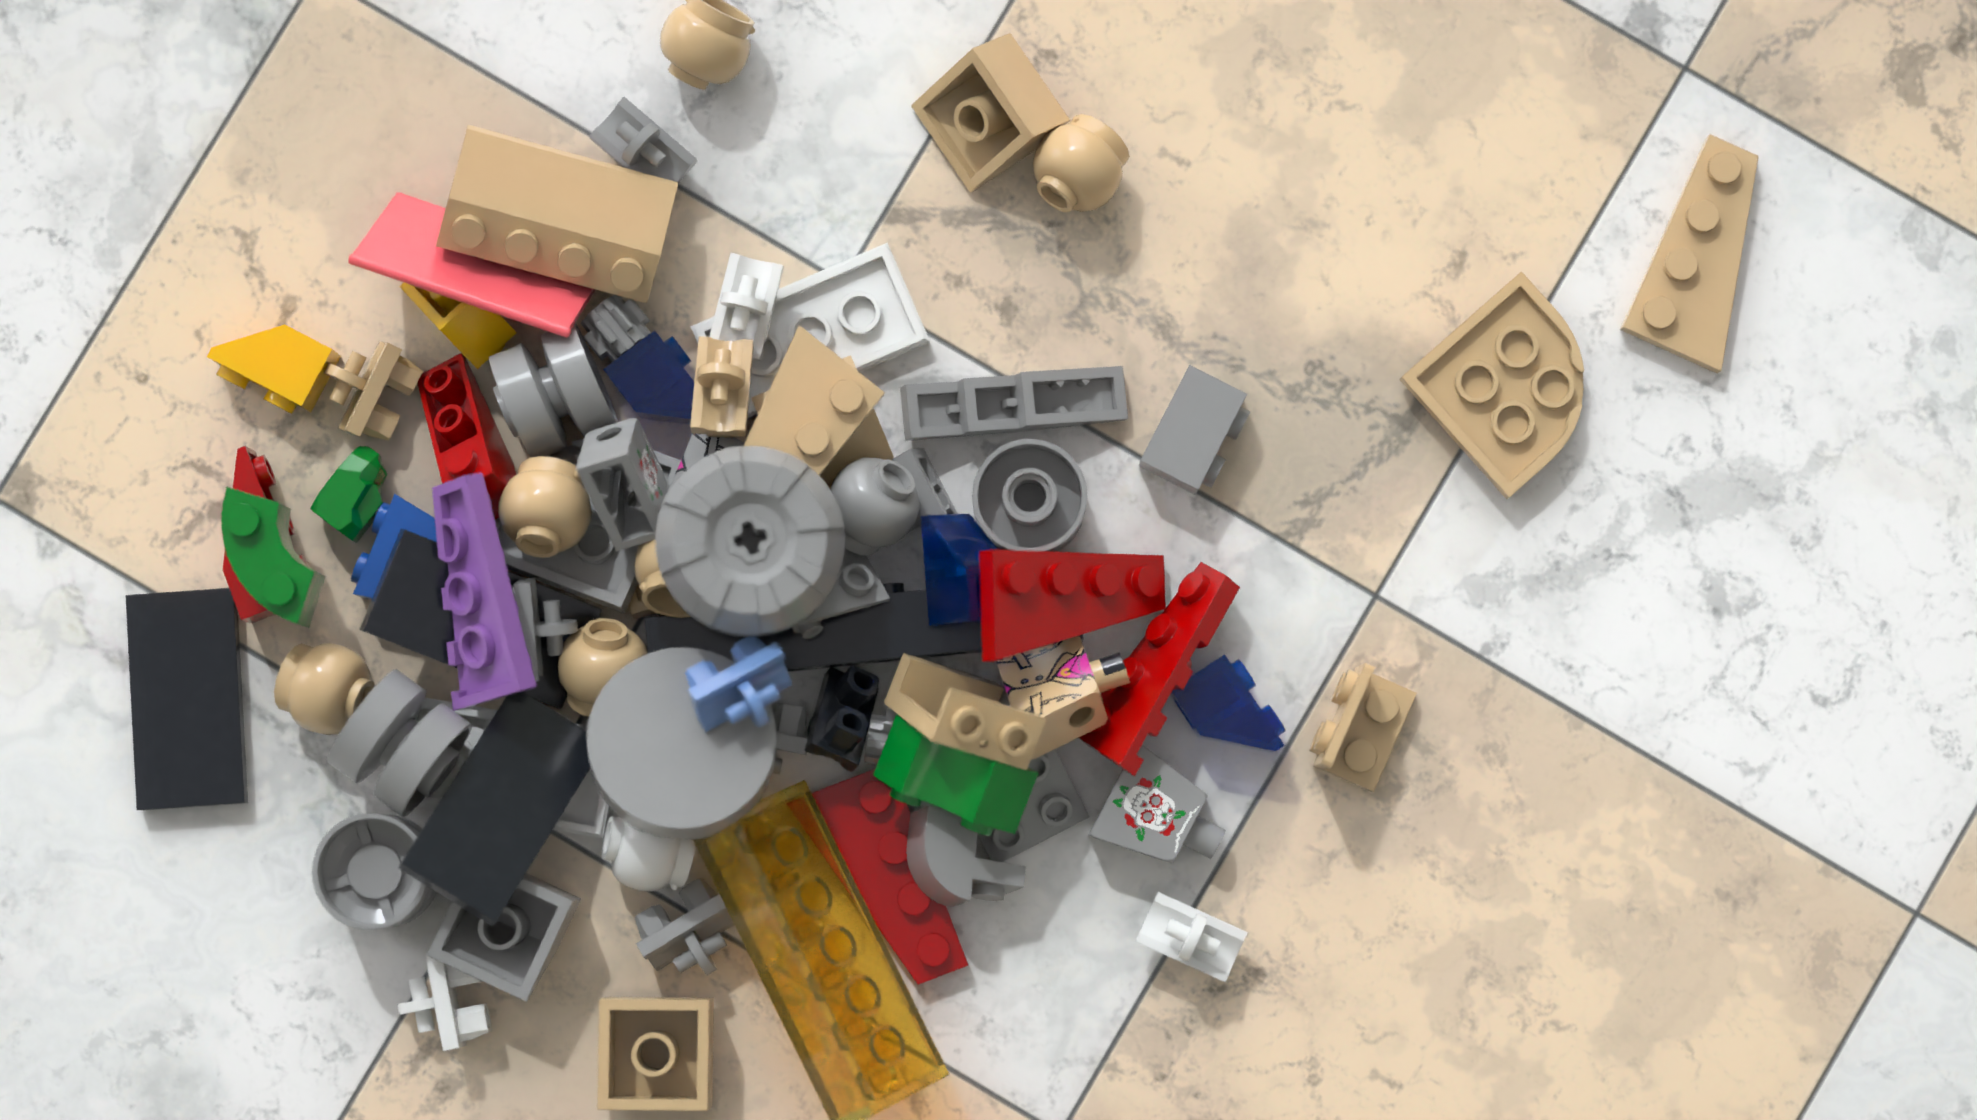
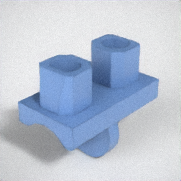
[685,636,792,732]

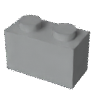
[1139,365,1250,495]

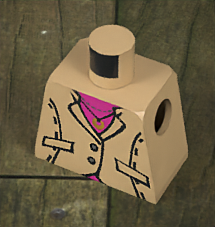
[996,636,1130,760]

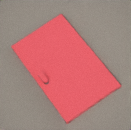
[348,192,596,338]

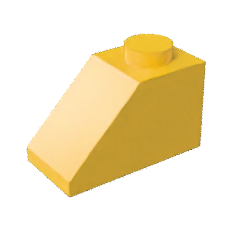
[399,283,517,369]

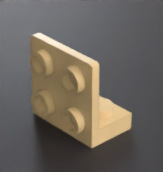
[1309,663,1417,792]

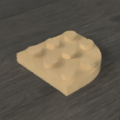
[1399,271,1584,499]

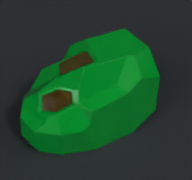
[310,446,388,543]

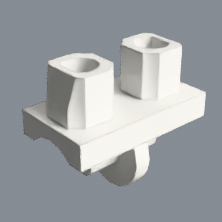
[709,253,784,361]
[1135,892,1248,982]
[397,953,492,1051]

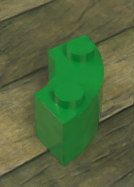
[221,487,326,628]
[873,715,1039,836]

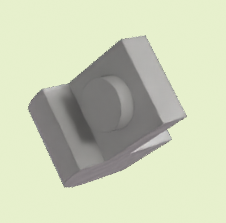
[907,805,1026,907]

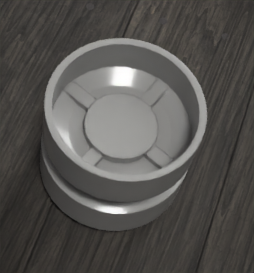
[489,323,618,458]
[972,439,1087,552]
[327,669,472,817]
[312,813,437,930]

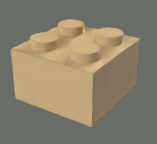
[597,997,714,1111]

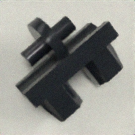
[804,666,880,772]

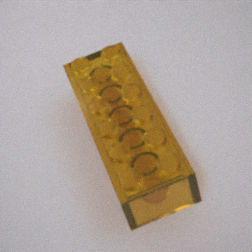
[693,780,950,1120]

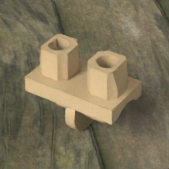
[690,336,754,438]
[324,341,422,441]

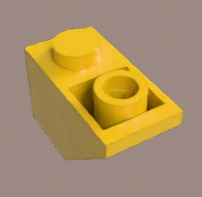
[207,324,341,414]

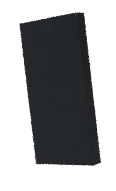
[359,528,602,709]
[125,588,248,811]
[398,691,590,926]

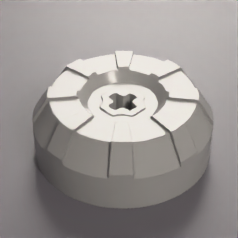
[655,446,845,637]
[587,647,776,840]

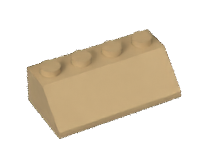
[436,124,678,303]

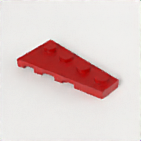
[979,550,1166,662]
[1078,562,1240,777]
[790,768,969,985]

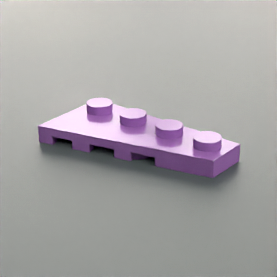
[432,473,537,711]

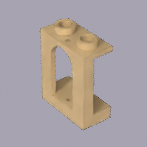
[884,653,1047,770]

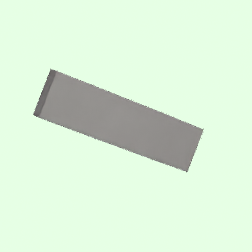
[900,366,1128,441]

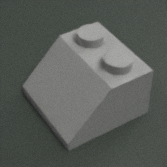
[427,873,581,1001]

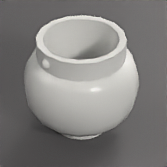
[602,816,696,891]

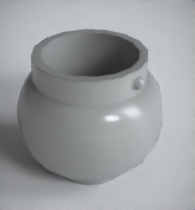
[830,458,920,555]

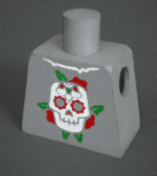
[576,418,666,551]
[1088,745,1226,863]

